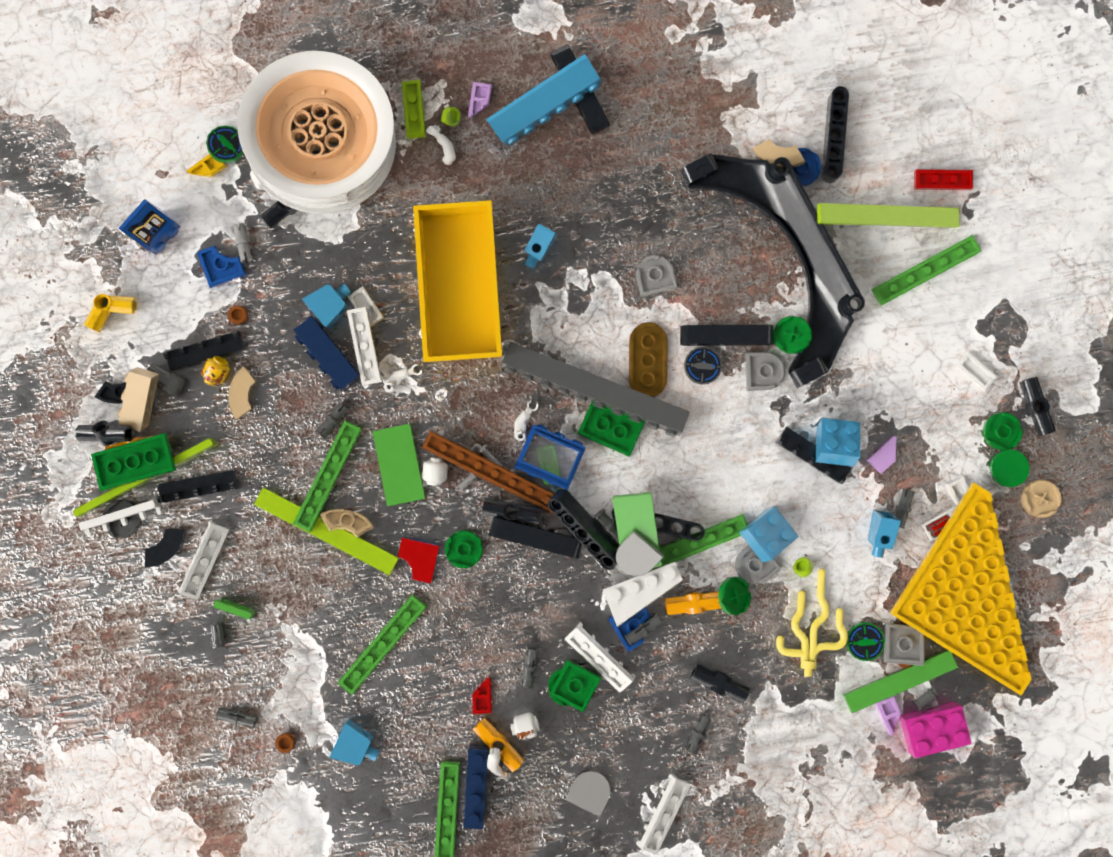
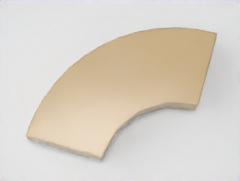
[753,139,805,168]
[228,366,256,420]
[320,509,374,538]

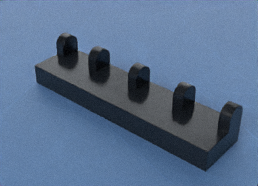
[163,330,245,371]
[775,427,851,484]
[157,470,238,503]

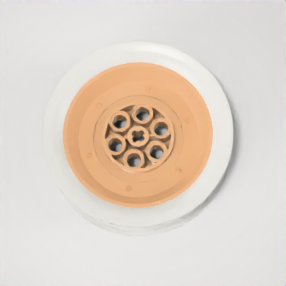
[237,51,396,214]

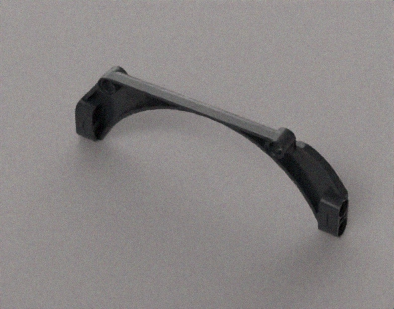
[680,153,865,388]

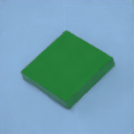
[549,659,601,713]

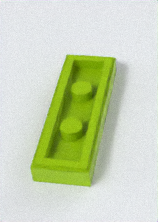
[401,80,426,139]

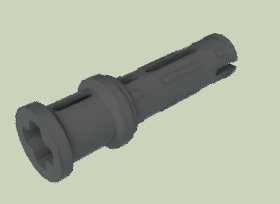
[593,508,619,546]

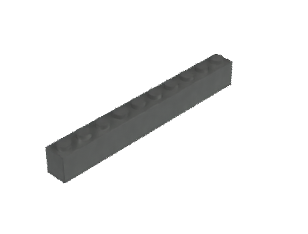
[502,342,690,437]

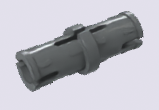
[315,402,349,439]
[895,488,915,529]
[624,614,663,646]
[520,648,539,689]
[216,707,257,729]
[686,713,712,755]

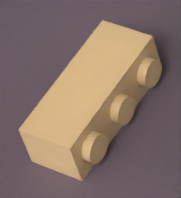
[118,367,159,432]

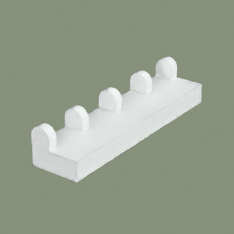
[347,307,382,386]
[78,499,163,537]
[178,520,229,600]
[565,622,635,692]
[636,773,691,855]

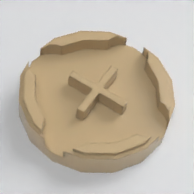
[1021,480,1062,518]

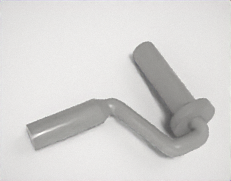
[457,443,503,491]

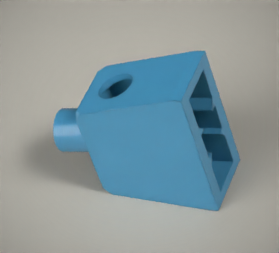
[523,223,558,269]
[302,284,352,329]
[868,510,901,558]
[330,719,380,765]

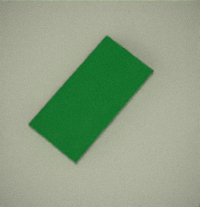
[91,433,177,492]

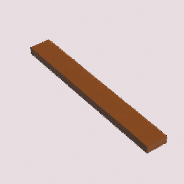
[422,430,555,514]

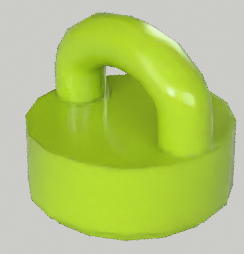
[441,106,461,126]
[793,557,814,577]

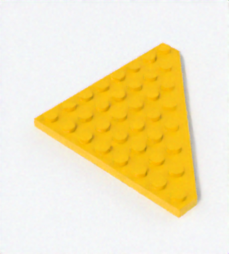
[890,482,1032,696]

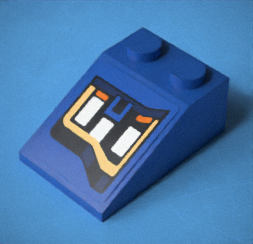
[118,199,181,254]

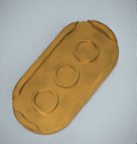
[629,322,668,397]

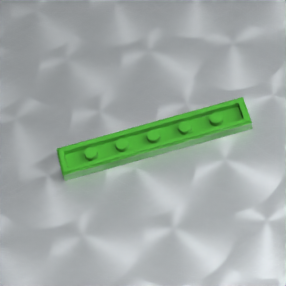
[871,235,981,306]
[293,420,363,532]
[649,514,748,572]
[338,594,427,695]
[843,650,958,713]
[434,761,461,857]

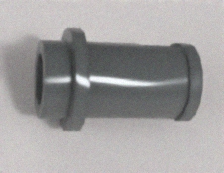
[210,623,226,648]
[914,687,940,711]

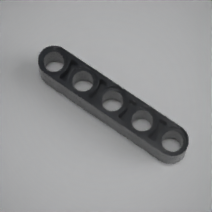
[550,44,610,135]
[822,86,849,183]
[680,325,774,346]
[548,488,619,570]
[612,508,705,542]
[488,517,583,559]

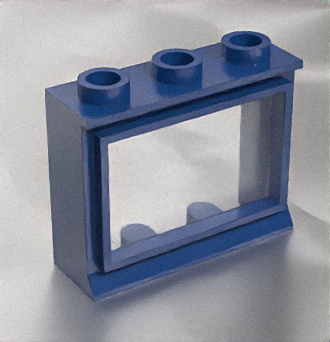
[514,424,586,491]

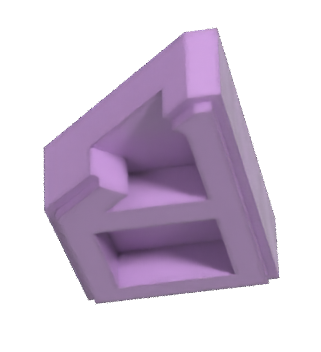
[468,82,492,118]
[867,436,896,474]
[875,696,901,736]

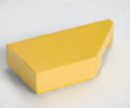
[186,154,228,178]

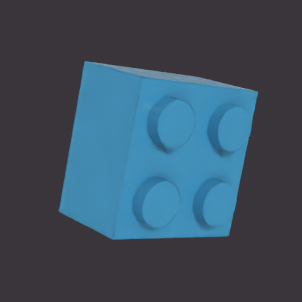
[816,418,860,467]
[739,506,799,563]

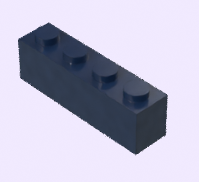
[293,316,360,391]
[463,744,489,829]

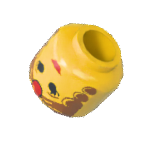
[201,356,230,386]

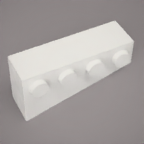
[603,562,682,627]

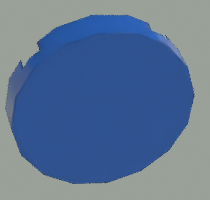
[783,148,821,187]

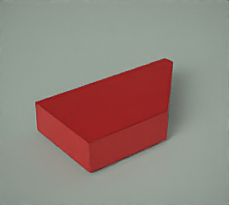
[472,676,492,714]

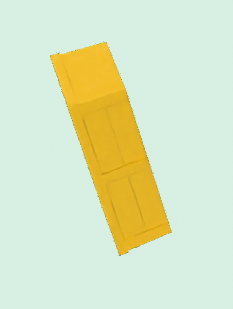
[413,200,502,362]

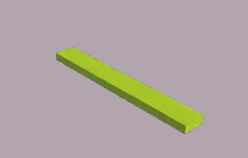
[817,203,960,228]
[73,438,218,517]
[254,488,399,575]

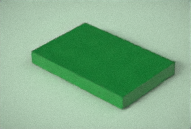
[577,402,645,457]

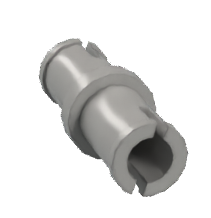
[232,223,253,263]

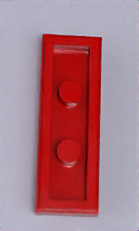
[914,169,973,190]

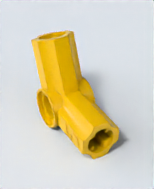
[84,294,137,333]

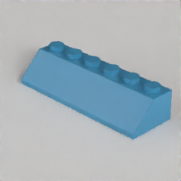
[486,54,603,146]

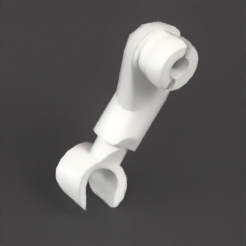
[426,125,456,165]
[384,364,423,392]
[514,400,538,441]
[487,748,509,781]

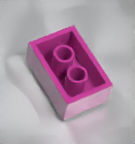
[900,701,972,758]

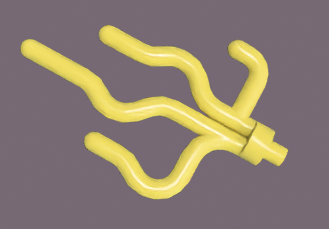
[776,568,848,677]

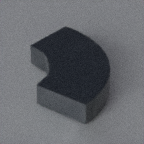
[94,381,126,404]
[145,529,186,567]

